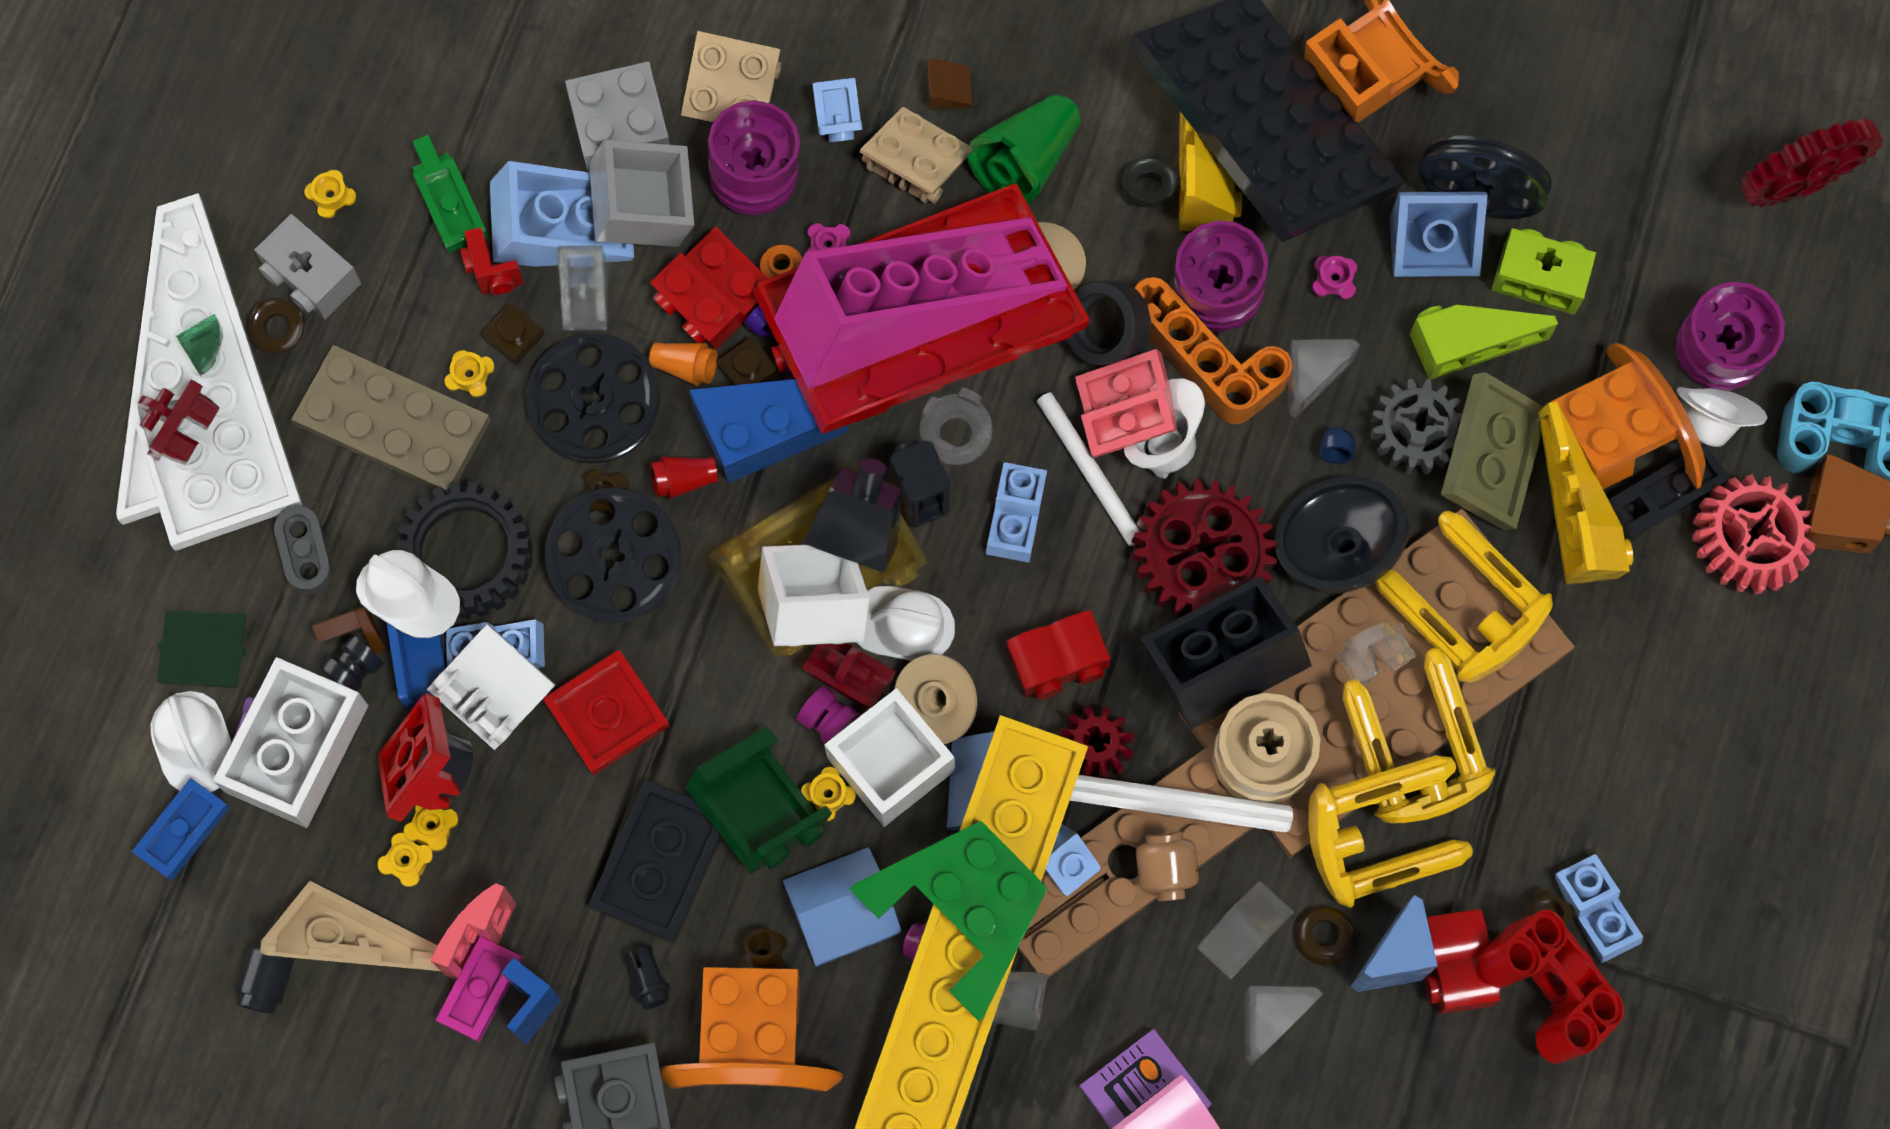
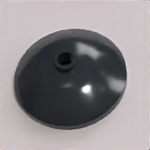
[1275,476,1409,593]

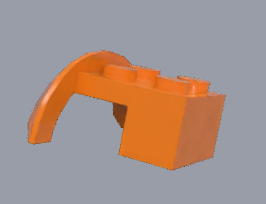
[1304,0,1459,123]
[1551,343,1706,489]
[660,967,843,1092]

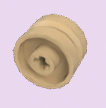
[1212,693,1321,804]

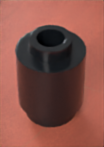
[236,942,294,1014]

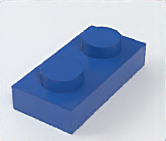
[132,778,230,881]

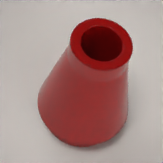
[650,456,718,500]

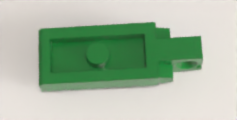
[412,135,488,253]

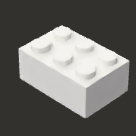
[213,657,368,828]

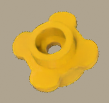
[304,170,356,219]
[444,350,495,398]
[801,767,856,821]
[404,805,458,851]
[378,833,433,887]

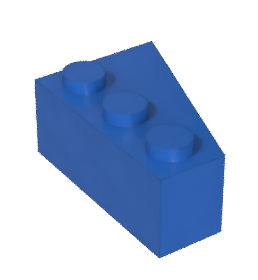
[689,379,849,484]

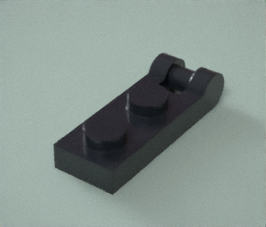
[1609,444,1731,542]

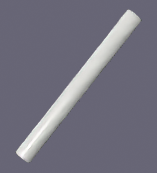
[1037,392,1141,546]

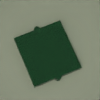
[157,610,247,688]

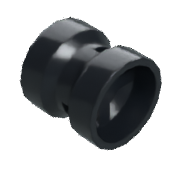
[319,634,384,692]

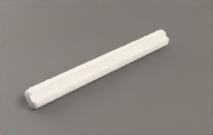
[1070,775,1293,832]

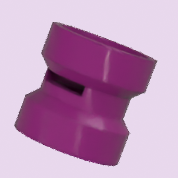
[796,685,860,744]

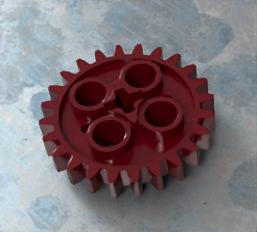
[1740,118,1884,208]
[1131,479,1277,617]

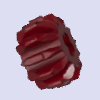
[1058,706,1134,779]

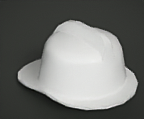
[1124,379,1205,479]
[1676,387,1767,447]
[356,550,460,638]
[856,586,955,661]
[150,691,232,793]

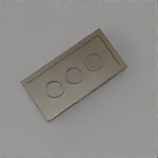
[291,345,491,490]

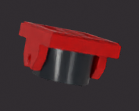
[377,693,473,822]

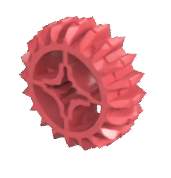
[1692,474,1816,595]

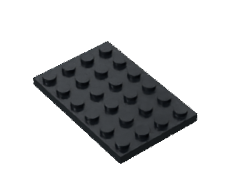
[1128,0,1405,242]

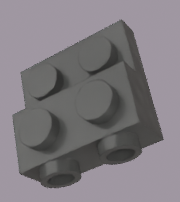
[555,1042,671,1129]

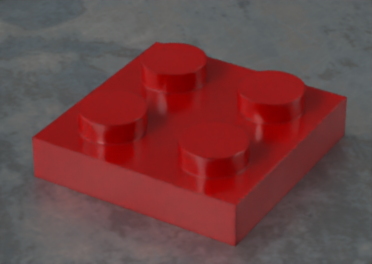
[543,649,670,776]

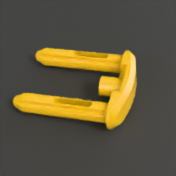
[1375,511,1553,683]
[1342,648,1496,823]
[1308,755,1473,908]

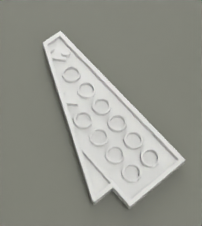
[116,193,303,551]

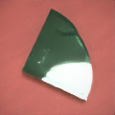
[176,314,223,376]

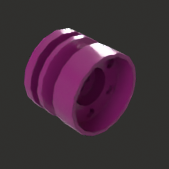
[708,100,800,216]
[1174,220,1268,332]
[1675,282,1785,391]

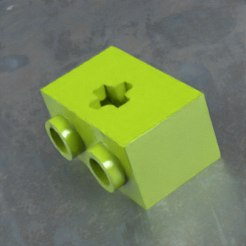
[1491,228,1596,315]

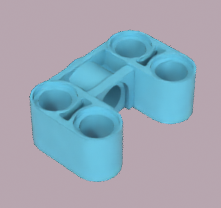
[1777,382,1890,481]

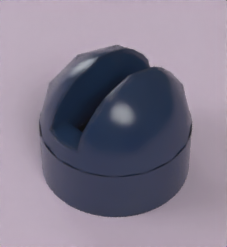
[1319,426,1355,464]

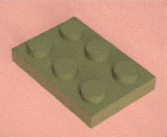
[1441,372,1543,531]

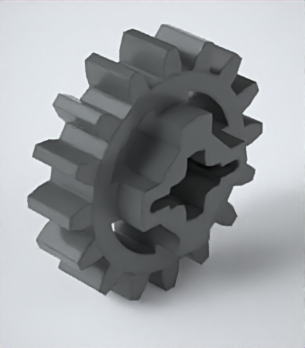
[1370,379,1463,475]

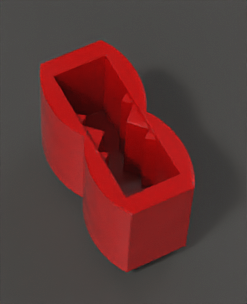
[1006,610,1111,700]
[1425,909,1500,1014]

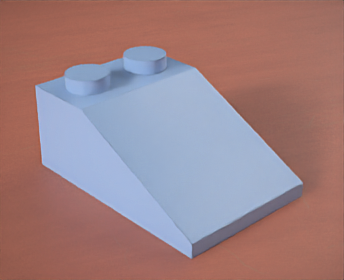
[490,161,634,267]

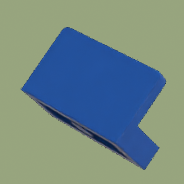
[386,622,447,712]
[501,958,561,1044]

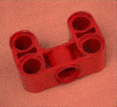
[1478,910,1624,1064]

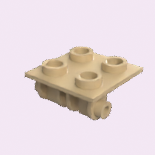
[681,31,781,123]
[860,107,972,204]

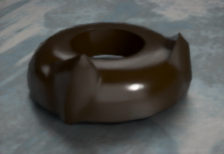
[248,298,306,354]
[1295,906,1356,967]

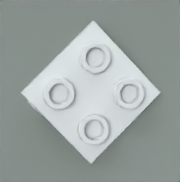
[427,623,555,750]

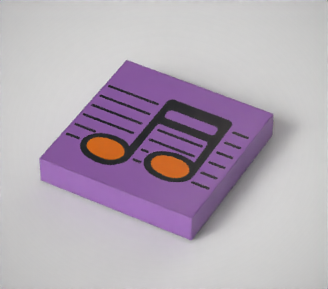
[1079,1029,1212,1129]

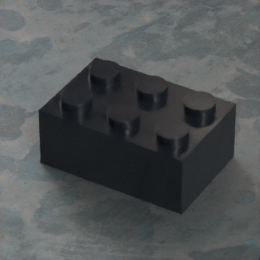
[1140,576,1312,729]

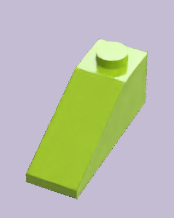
[1410,305,1558,380]

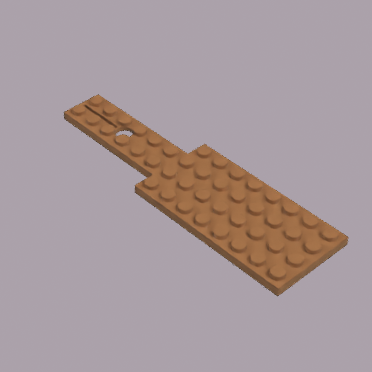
[1018,509,1575,982]

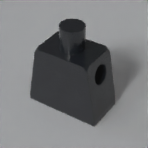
[803,458,902,573]

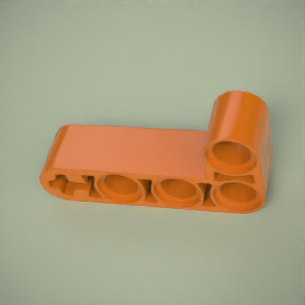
[1135,277,1292,425]

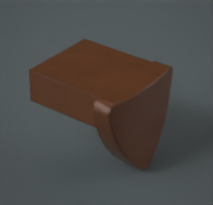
[312,606,387,654]

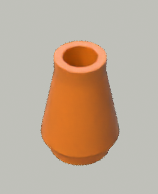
[649,342,718,386]

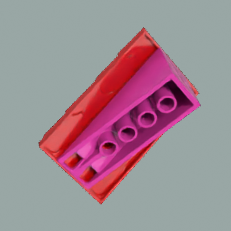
[753,183,1090,434]

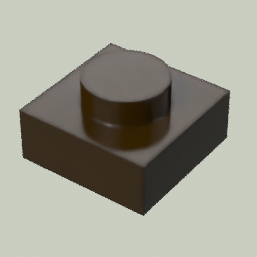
[481,303,545,366]
[717,336,779,386]

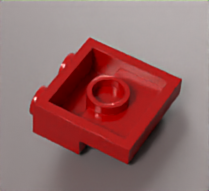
[650,226,769,350]

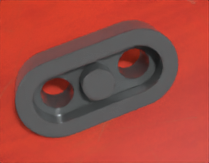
[274,506,333,594]

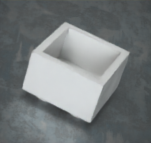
[758,545,870,646]
[824,688,955,827]

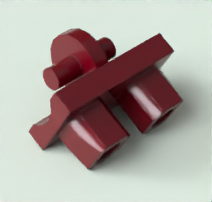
[137,379,220,465]
[802,643,896,710]

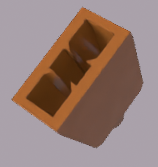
[1804,454,1890,553]

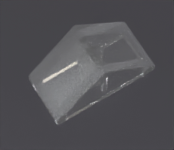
[558,245,609,330]
[1287,339,1360,419]
[1198,881,1294,980]
[993,972,1048,1031]
[1245,986,1323,1065]

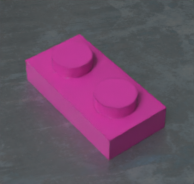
[436,936,523,1043]

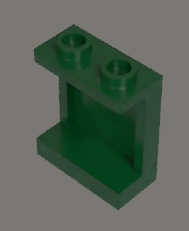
[685,726,832,874]

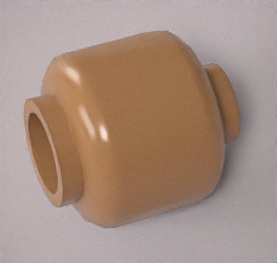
[1136,831,1199,901]

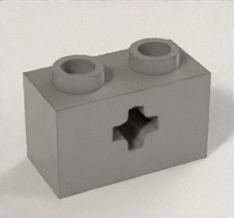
[254,214,361,320]

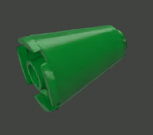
[968,95,1081,205]

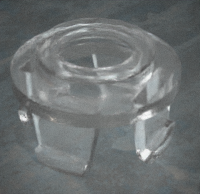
[920,388,992,465]
[1335,620,1416,685]

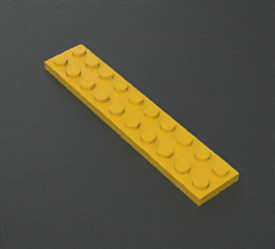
[855,715,1088,1129]

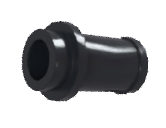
[624,946,671,1010]

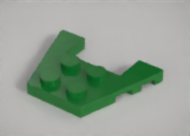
[849,821,1048,1021]

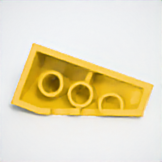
[1179,112,1242,231]
[1538,402,1633,585]

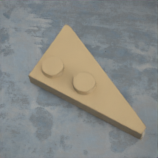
[260,881,440,971]

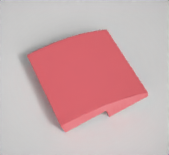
[1075,349,1177,458]
[430,883,517,980]

